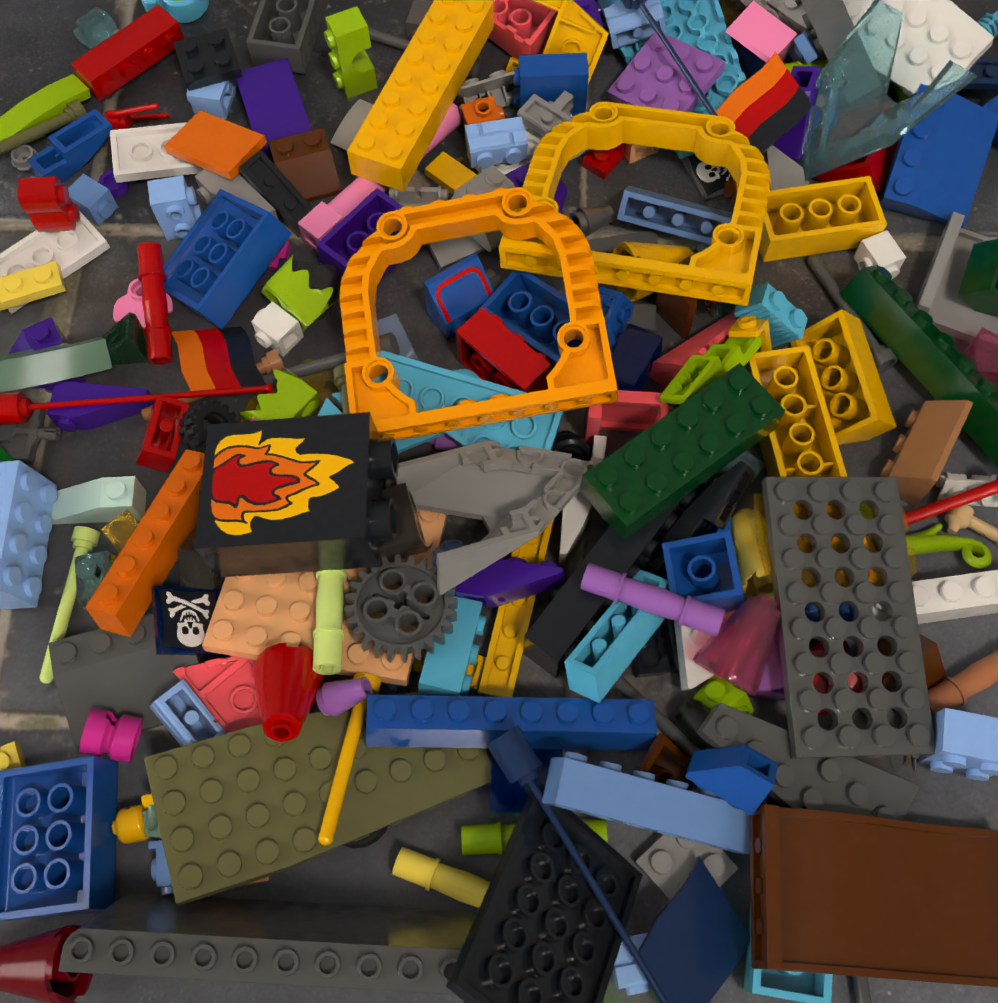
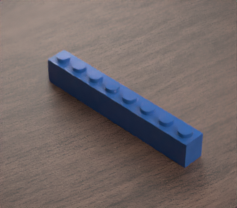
[366,694,657,751]

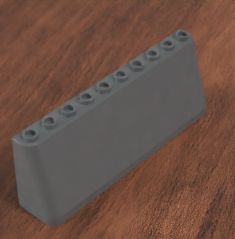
[58,893,475,995]

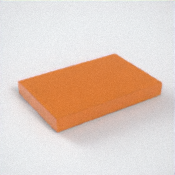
[164,110,267,180]

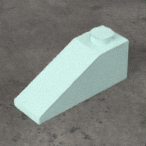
[51,476,147,525]

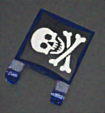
[152,585,230,657]

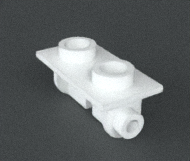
[936,472,998,507]

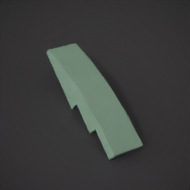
[0,337,112,393]

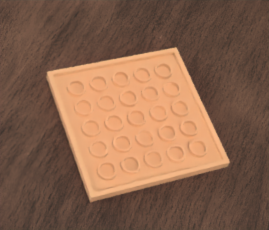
[202,494,448,686]

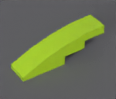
[0,74,91,154]
[659,336,762,405]

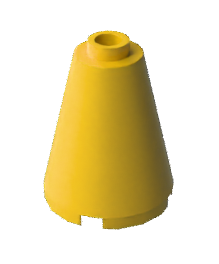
[612,241,694,302]

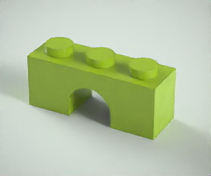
[324,6,378,99]

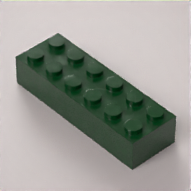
[580,363,786,541]

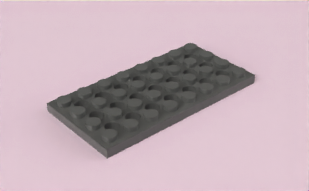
[762,477,936,759]

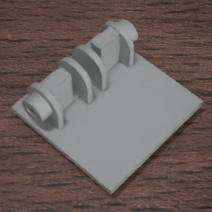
[454,70,515,118]

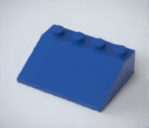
[879,83,998,228]
[164,189,292,329]
[0,756,118,921]

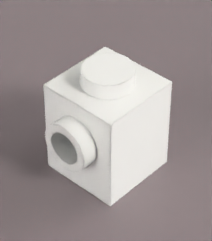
[853,230,906,280]
[251,301,304,357]

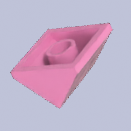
[726,1,797,63]

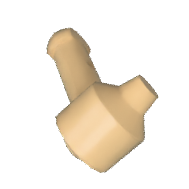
[944,504,998,546]

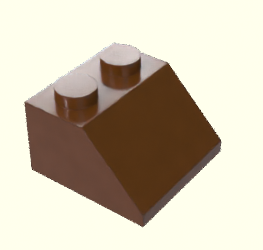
[268,127,342,202]

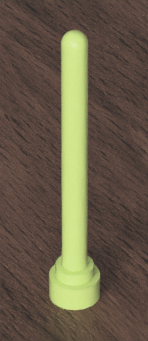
[39,526,101,684]

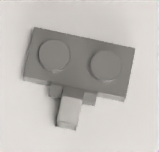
[517,91,574,136]

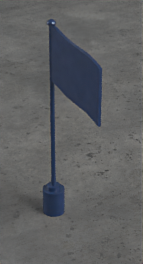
[487,725,750,1003]

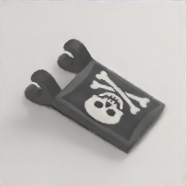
[681,154,730,202]

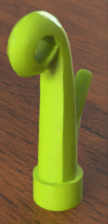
[905,523,992,569]

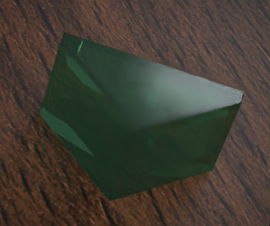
[102,312,147,365]

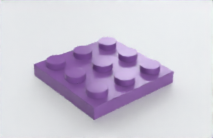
[607,32,726,112]

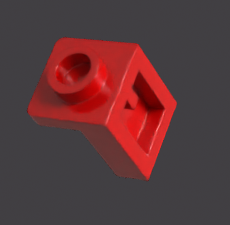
[582,143,626,180]

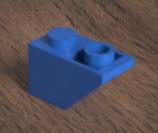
[685,744,778,816]

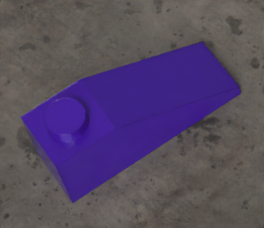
[47,381,154,432]

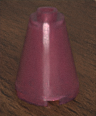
[692,593,781,697]

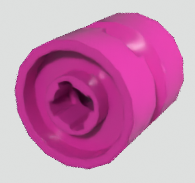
[79,708,143,764]

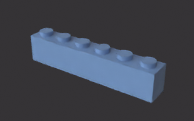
[542,752,750,855]

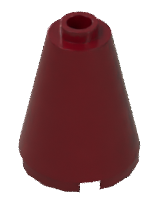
[0,925,93,1003]

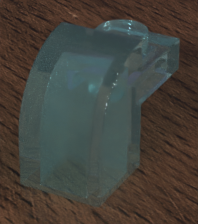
[73,7,119,50]

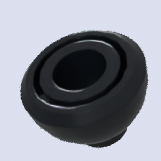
[552,430,592,461]

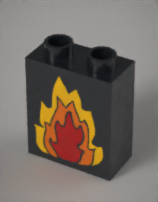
[194,412,399,577]

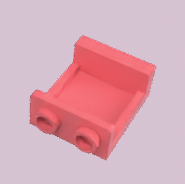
[585,390,673,446]

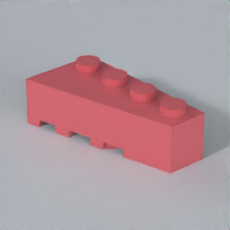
[488,0,558,60]

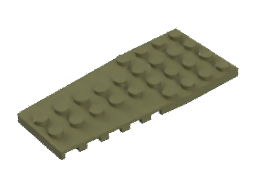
[144,691,495,907]

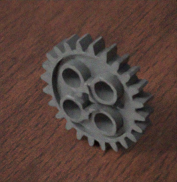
[344,554,458,663]

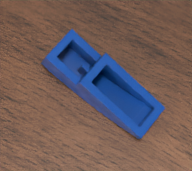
[27,109,113,184]

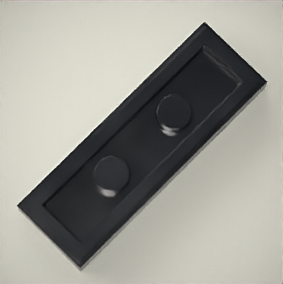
[238,149,313,238]

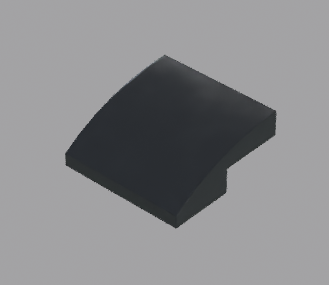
[632,618,680,678]

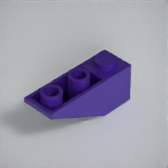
[775,66,828,162]
[455,557,567,608]

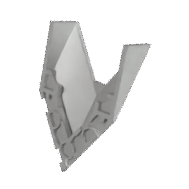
[395,440,604,596]

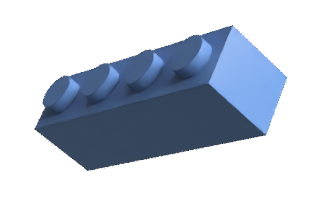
[617,186,733,245]

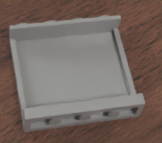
[915,212,998,353]

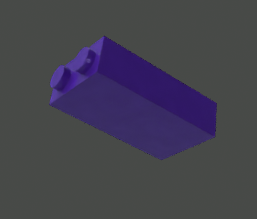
[236,58,312,164]

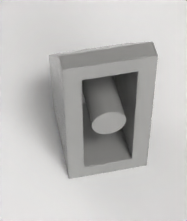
[763,145,809,190]

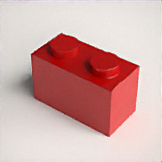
[136,394,189,473]

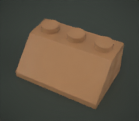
[880,400,973,507]

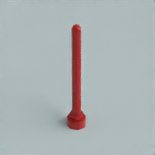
[902,476,998,526]

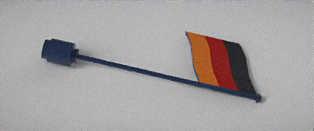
[621,0,812,155]

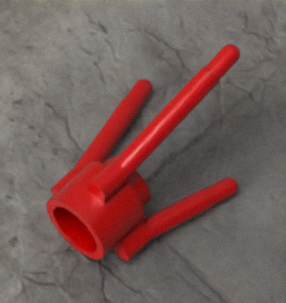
[103,103,169,135]

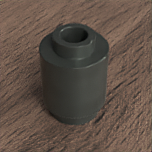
[675,700,714,749]

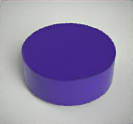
[98,170,130,199]

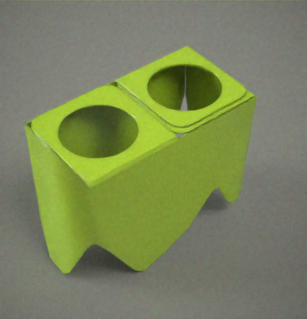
[261,254,339,333]
[240,366,320,421]

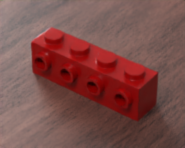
[71,4,184,101]

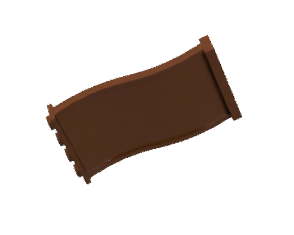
[750,804,998,987]

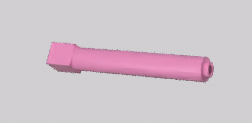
[298,103,462,252]

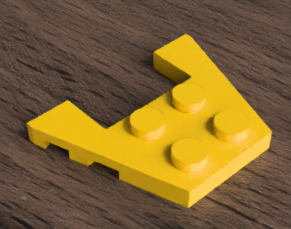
[505,0,609,84]

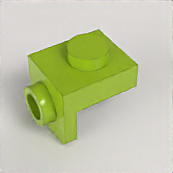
[693,674,754,715]

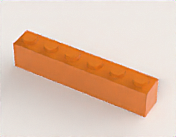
[85,449,205,637]

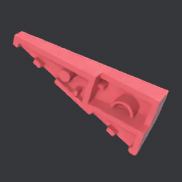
[649,310,739,389]

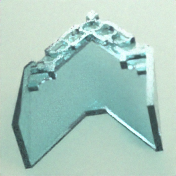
[801,0,977,180]

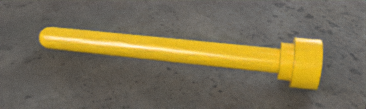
[318,672,381,846]

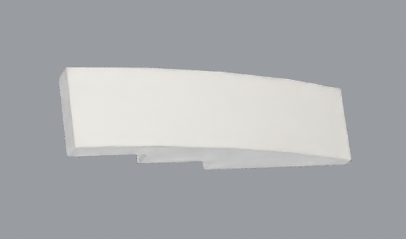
[559,435,607,565]

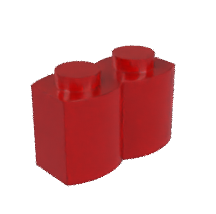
[17,176,80,233]

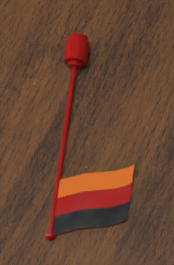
[0,326,273,425]

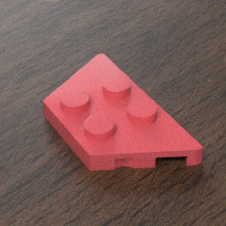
[173,656,262,733]

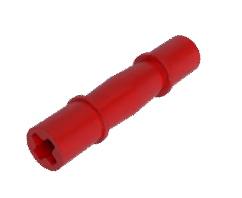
[137,242,173,365]

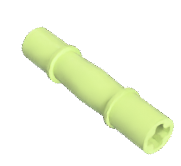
[312,569,347,675]

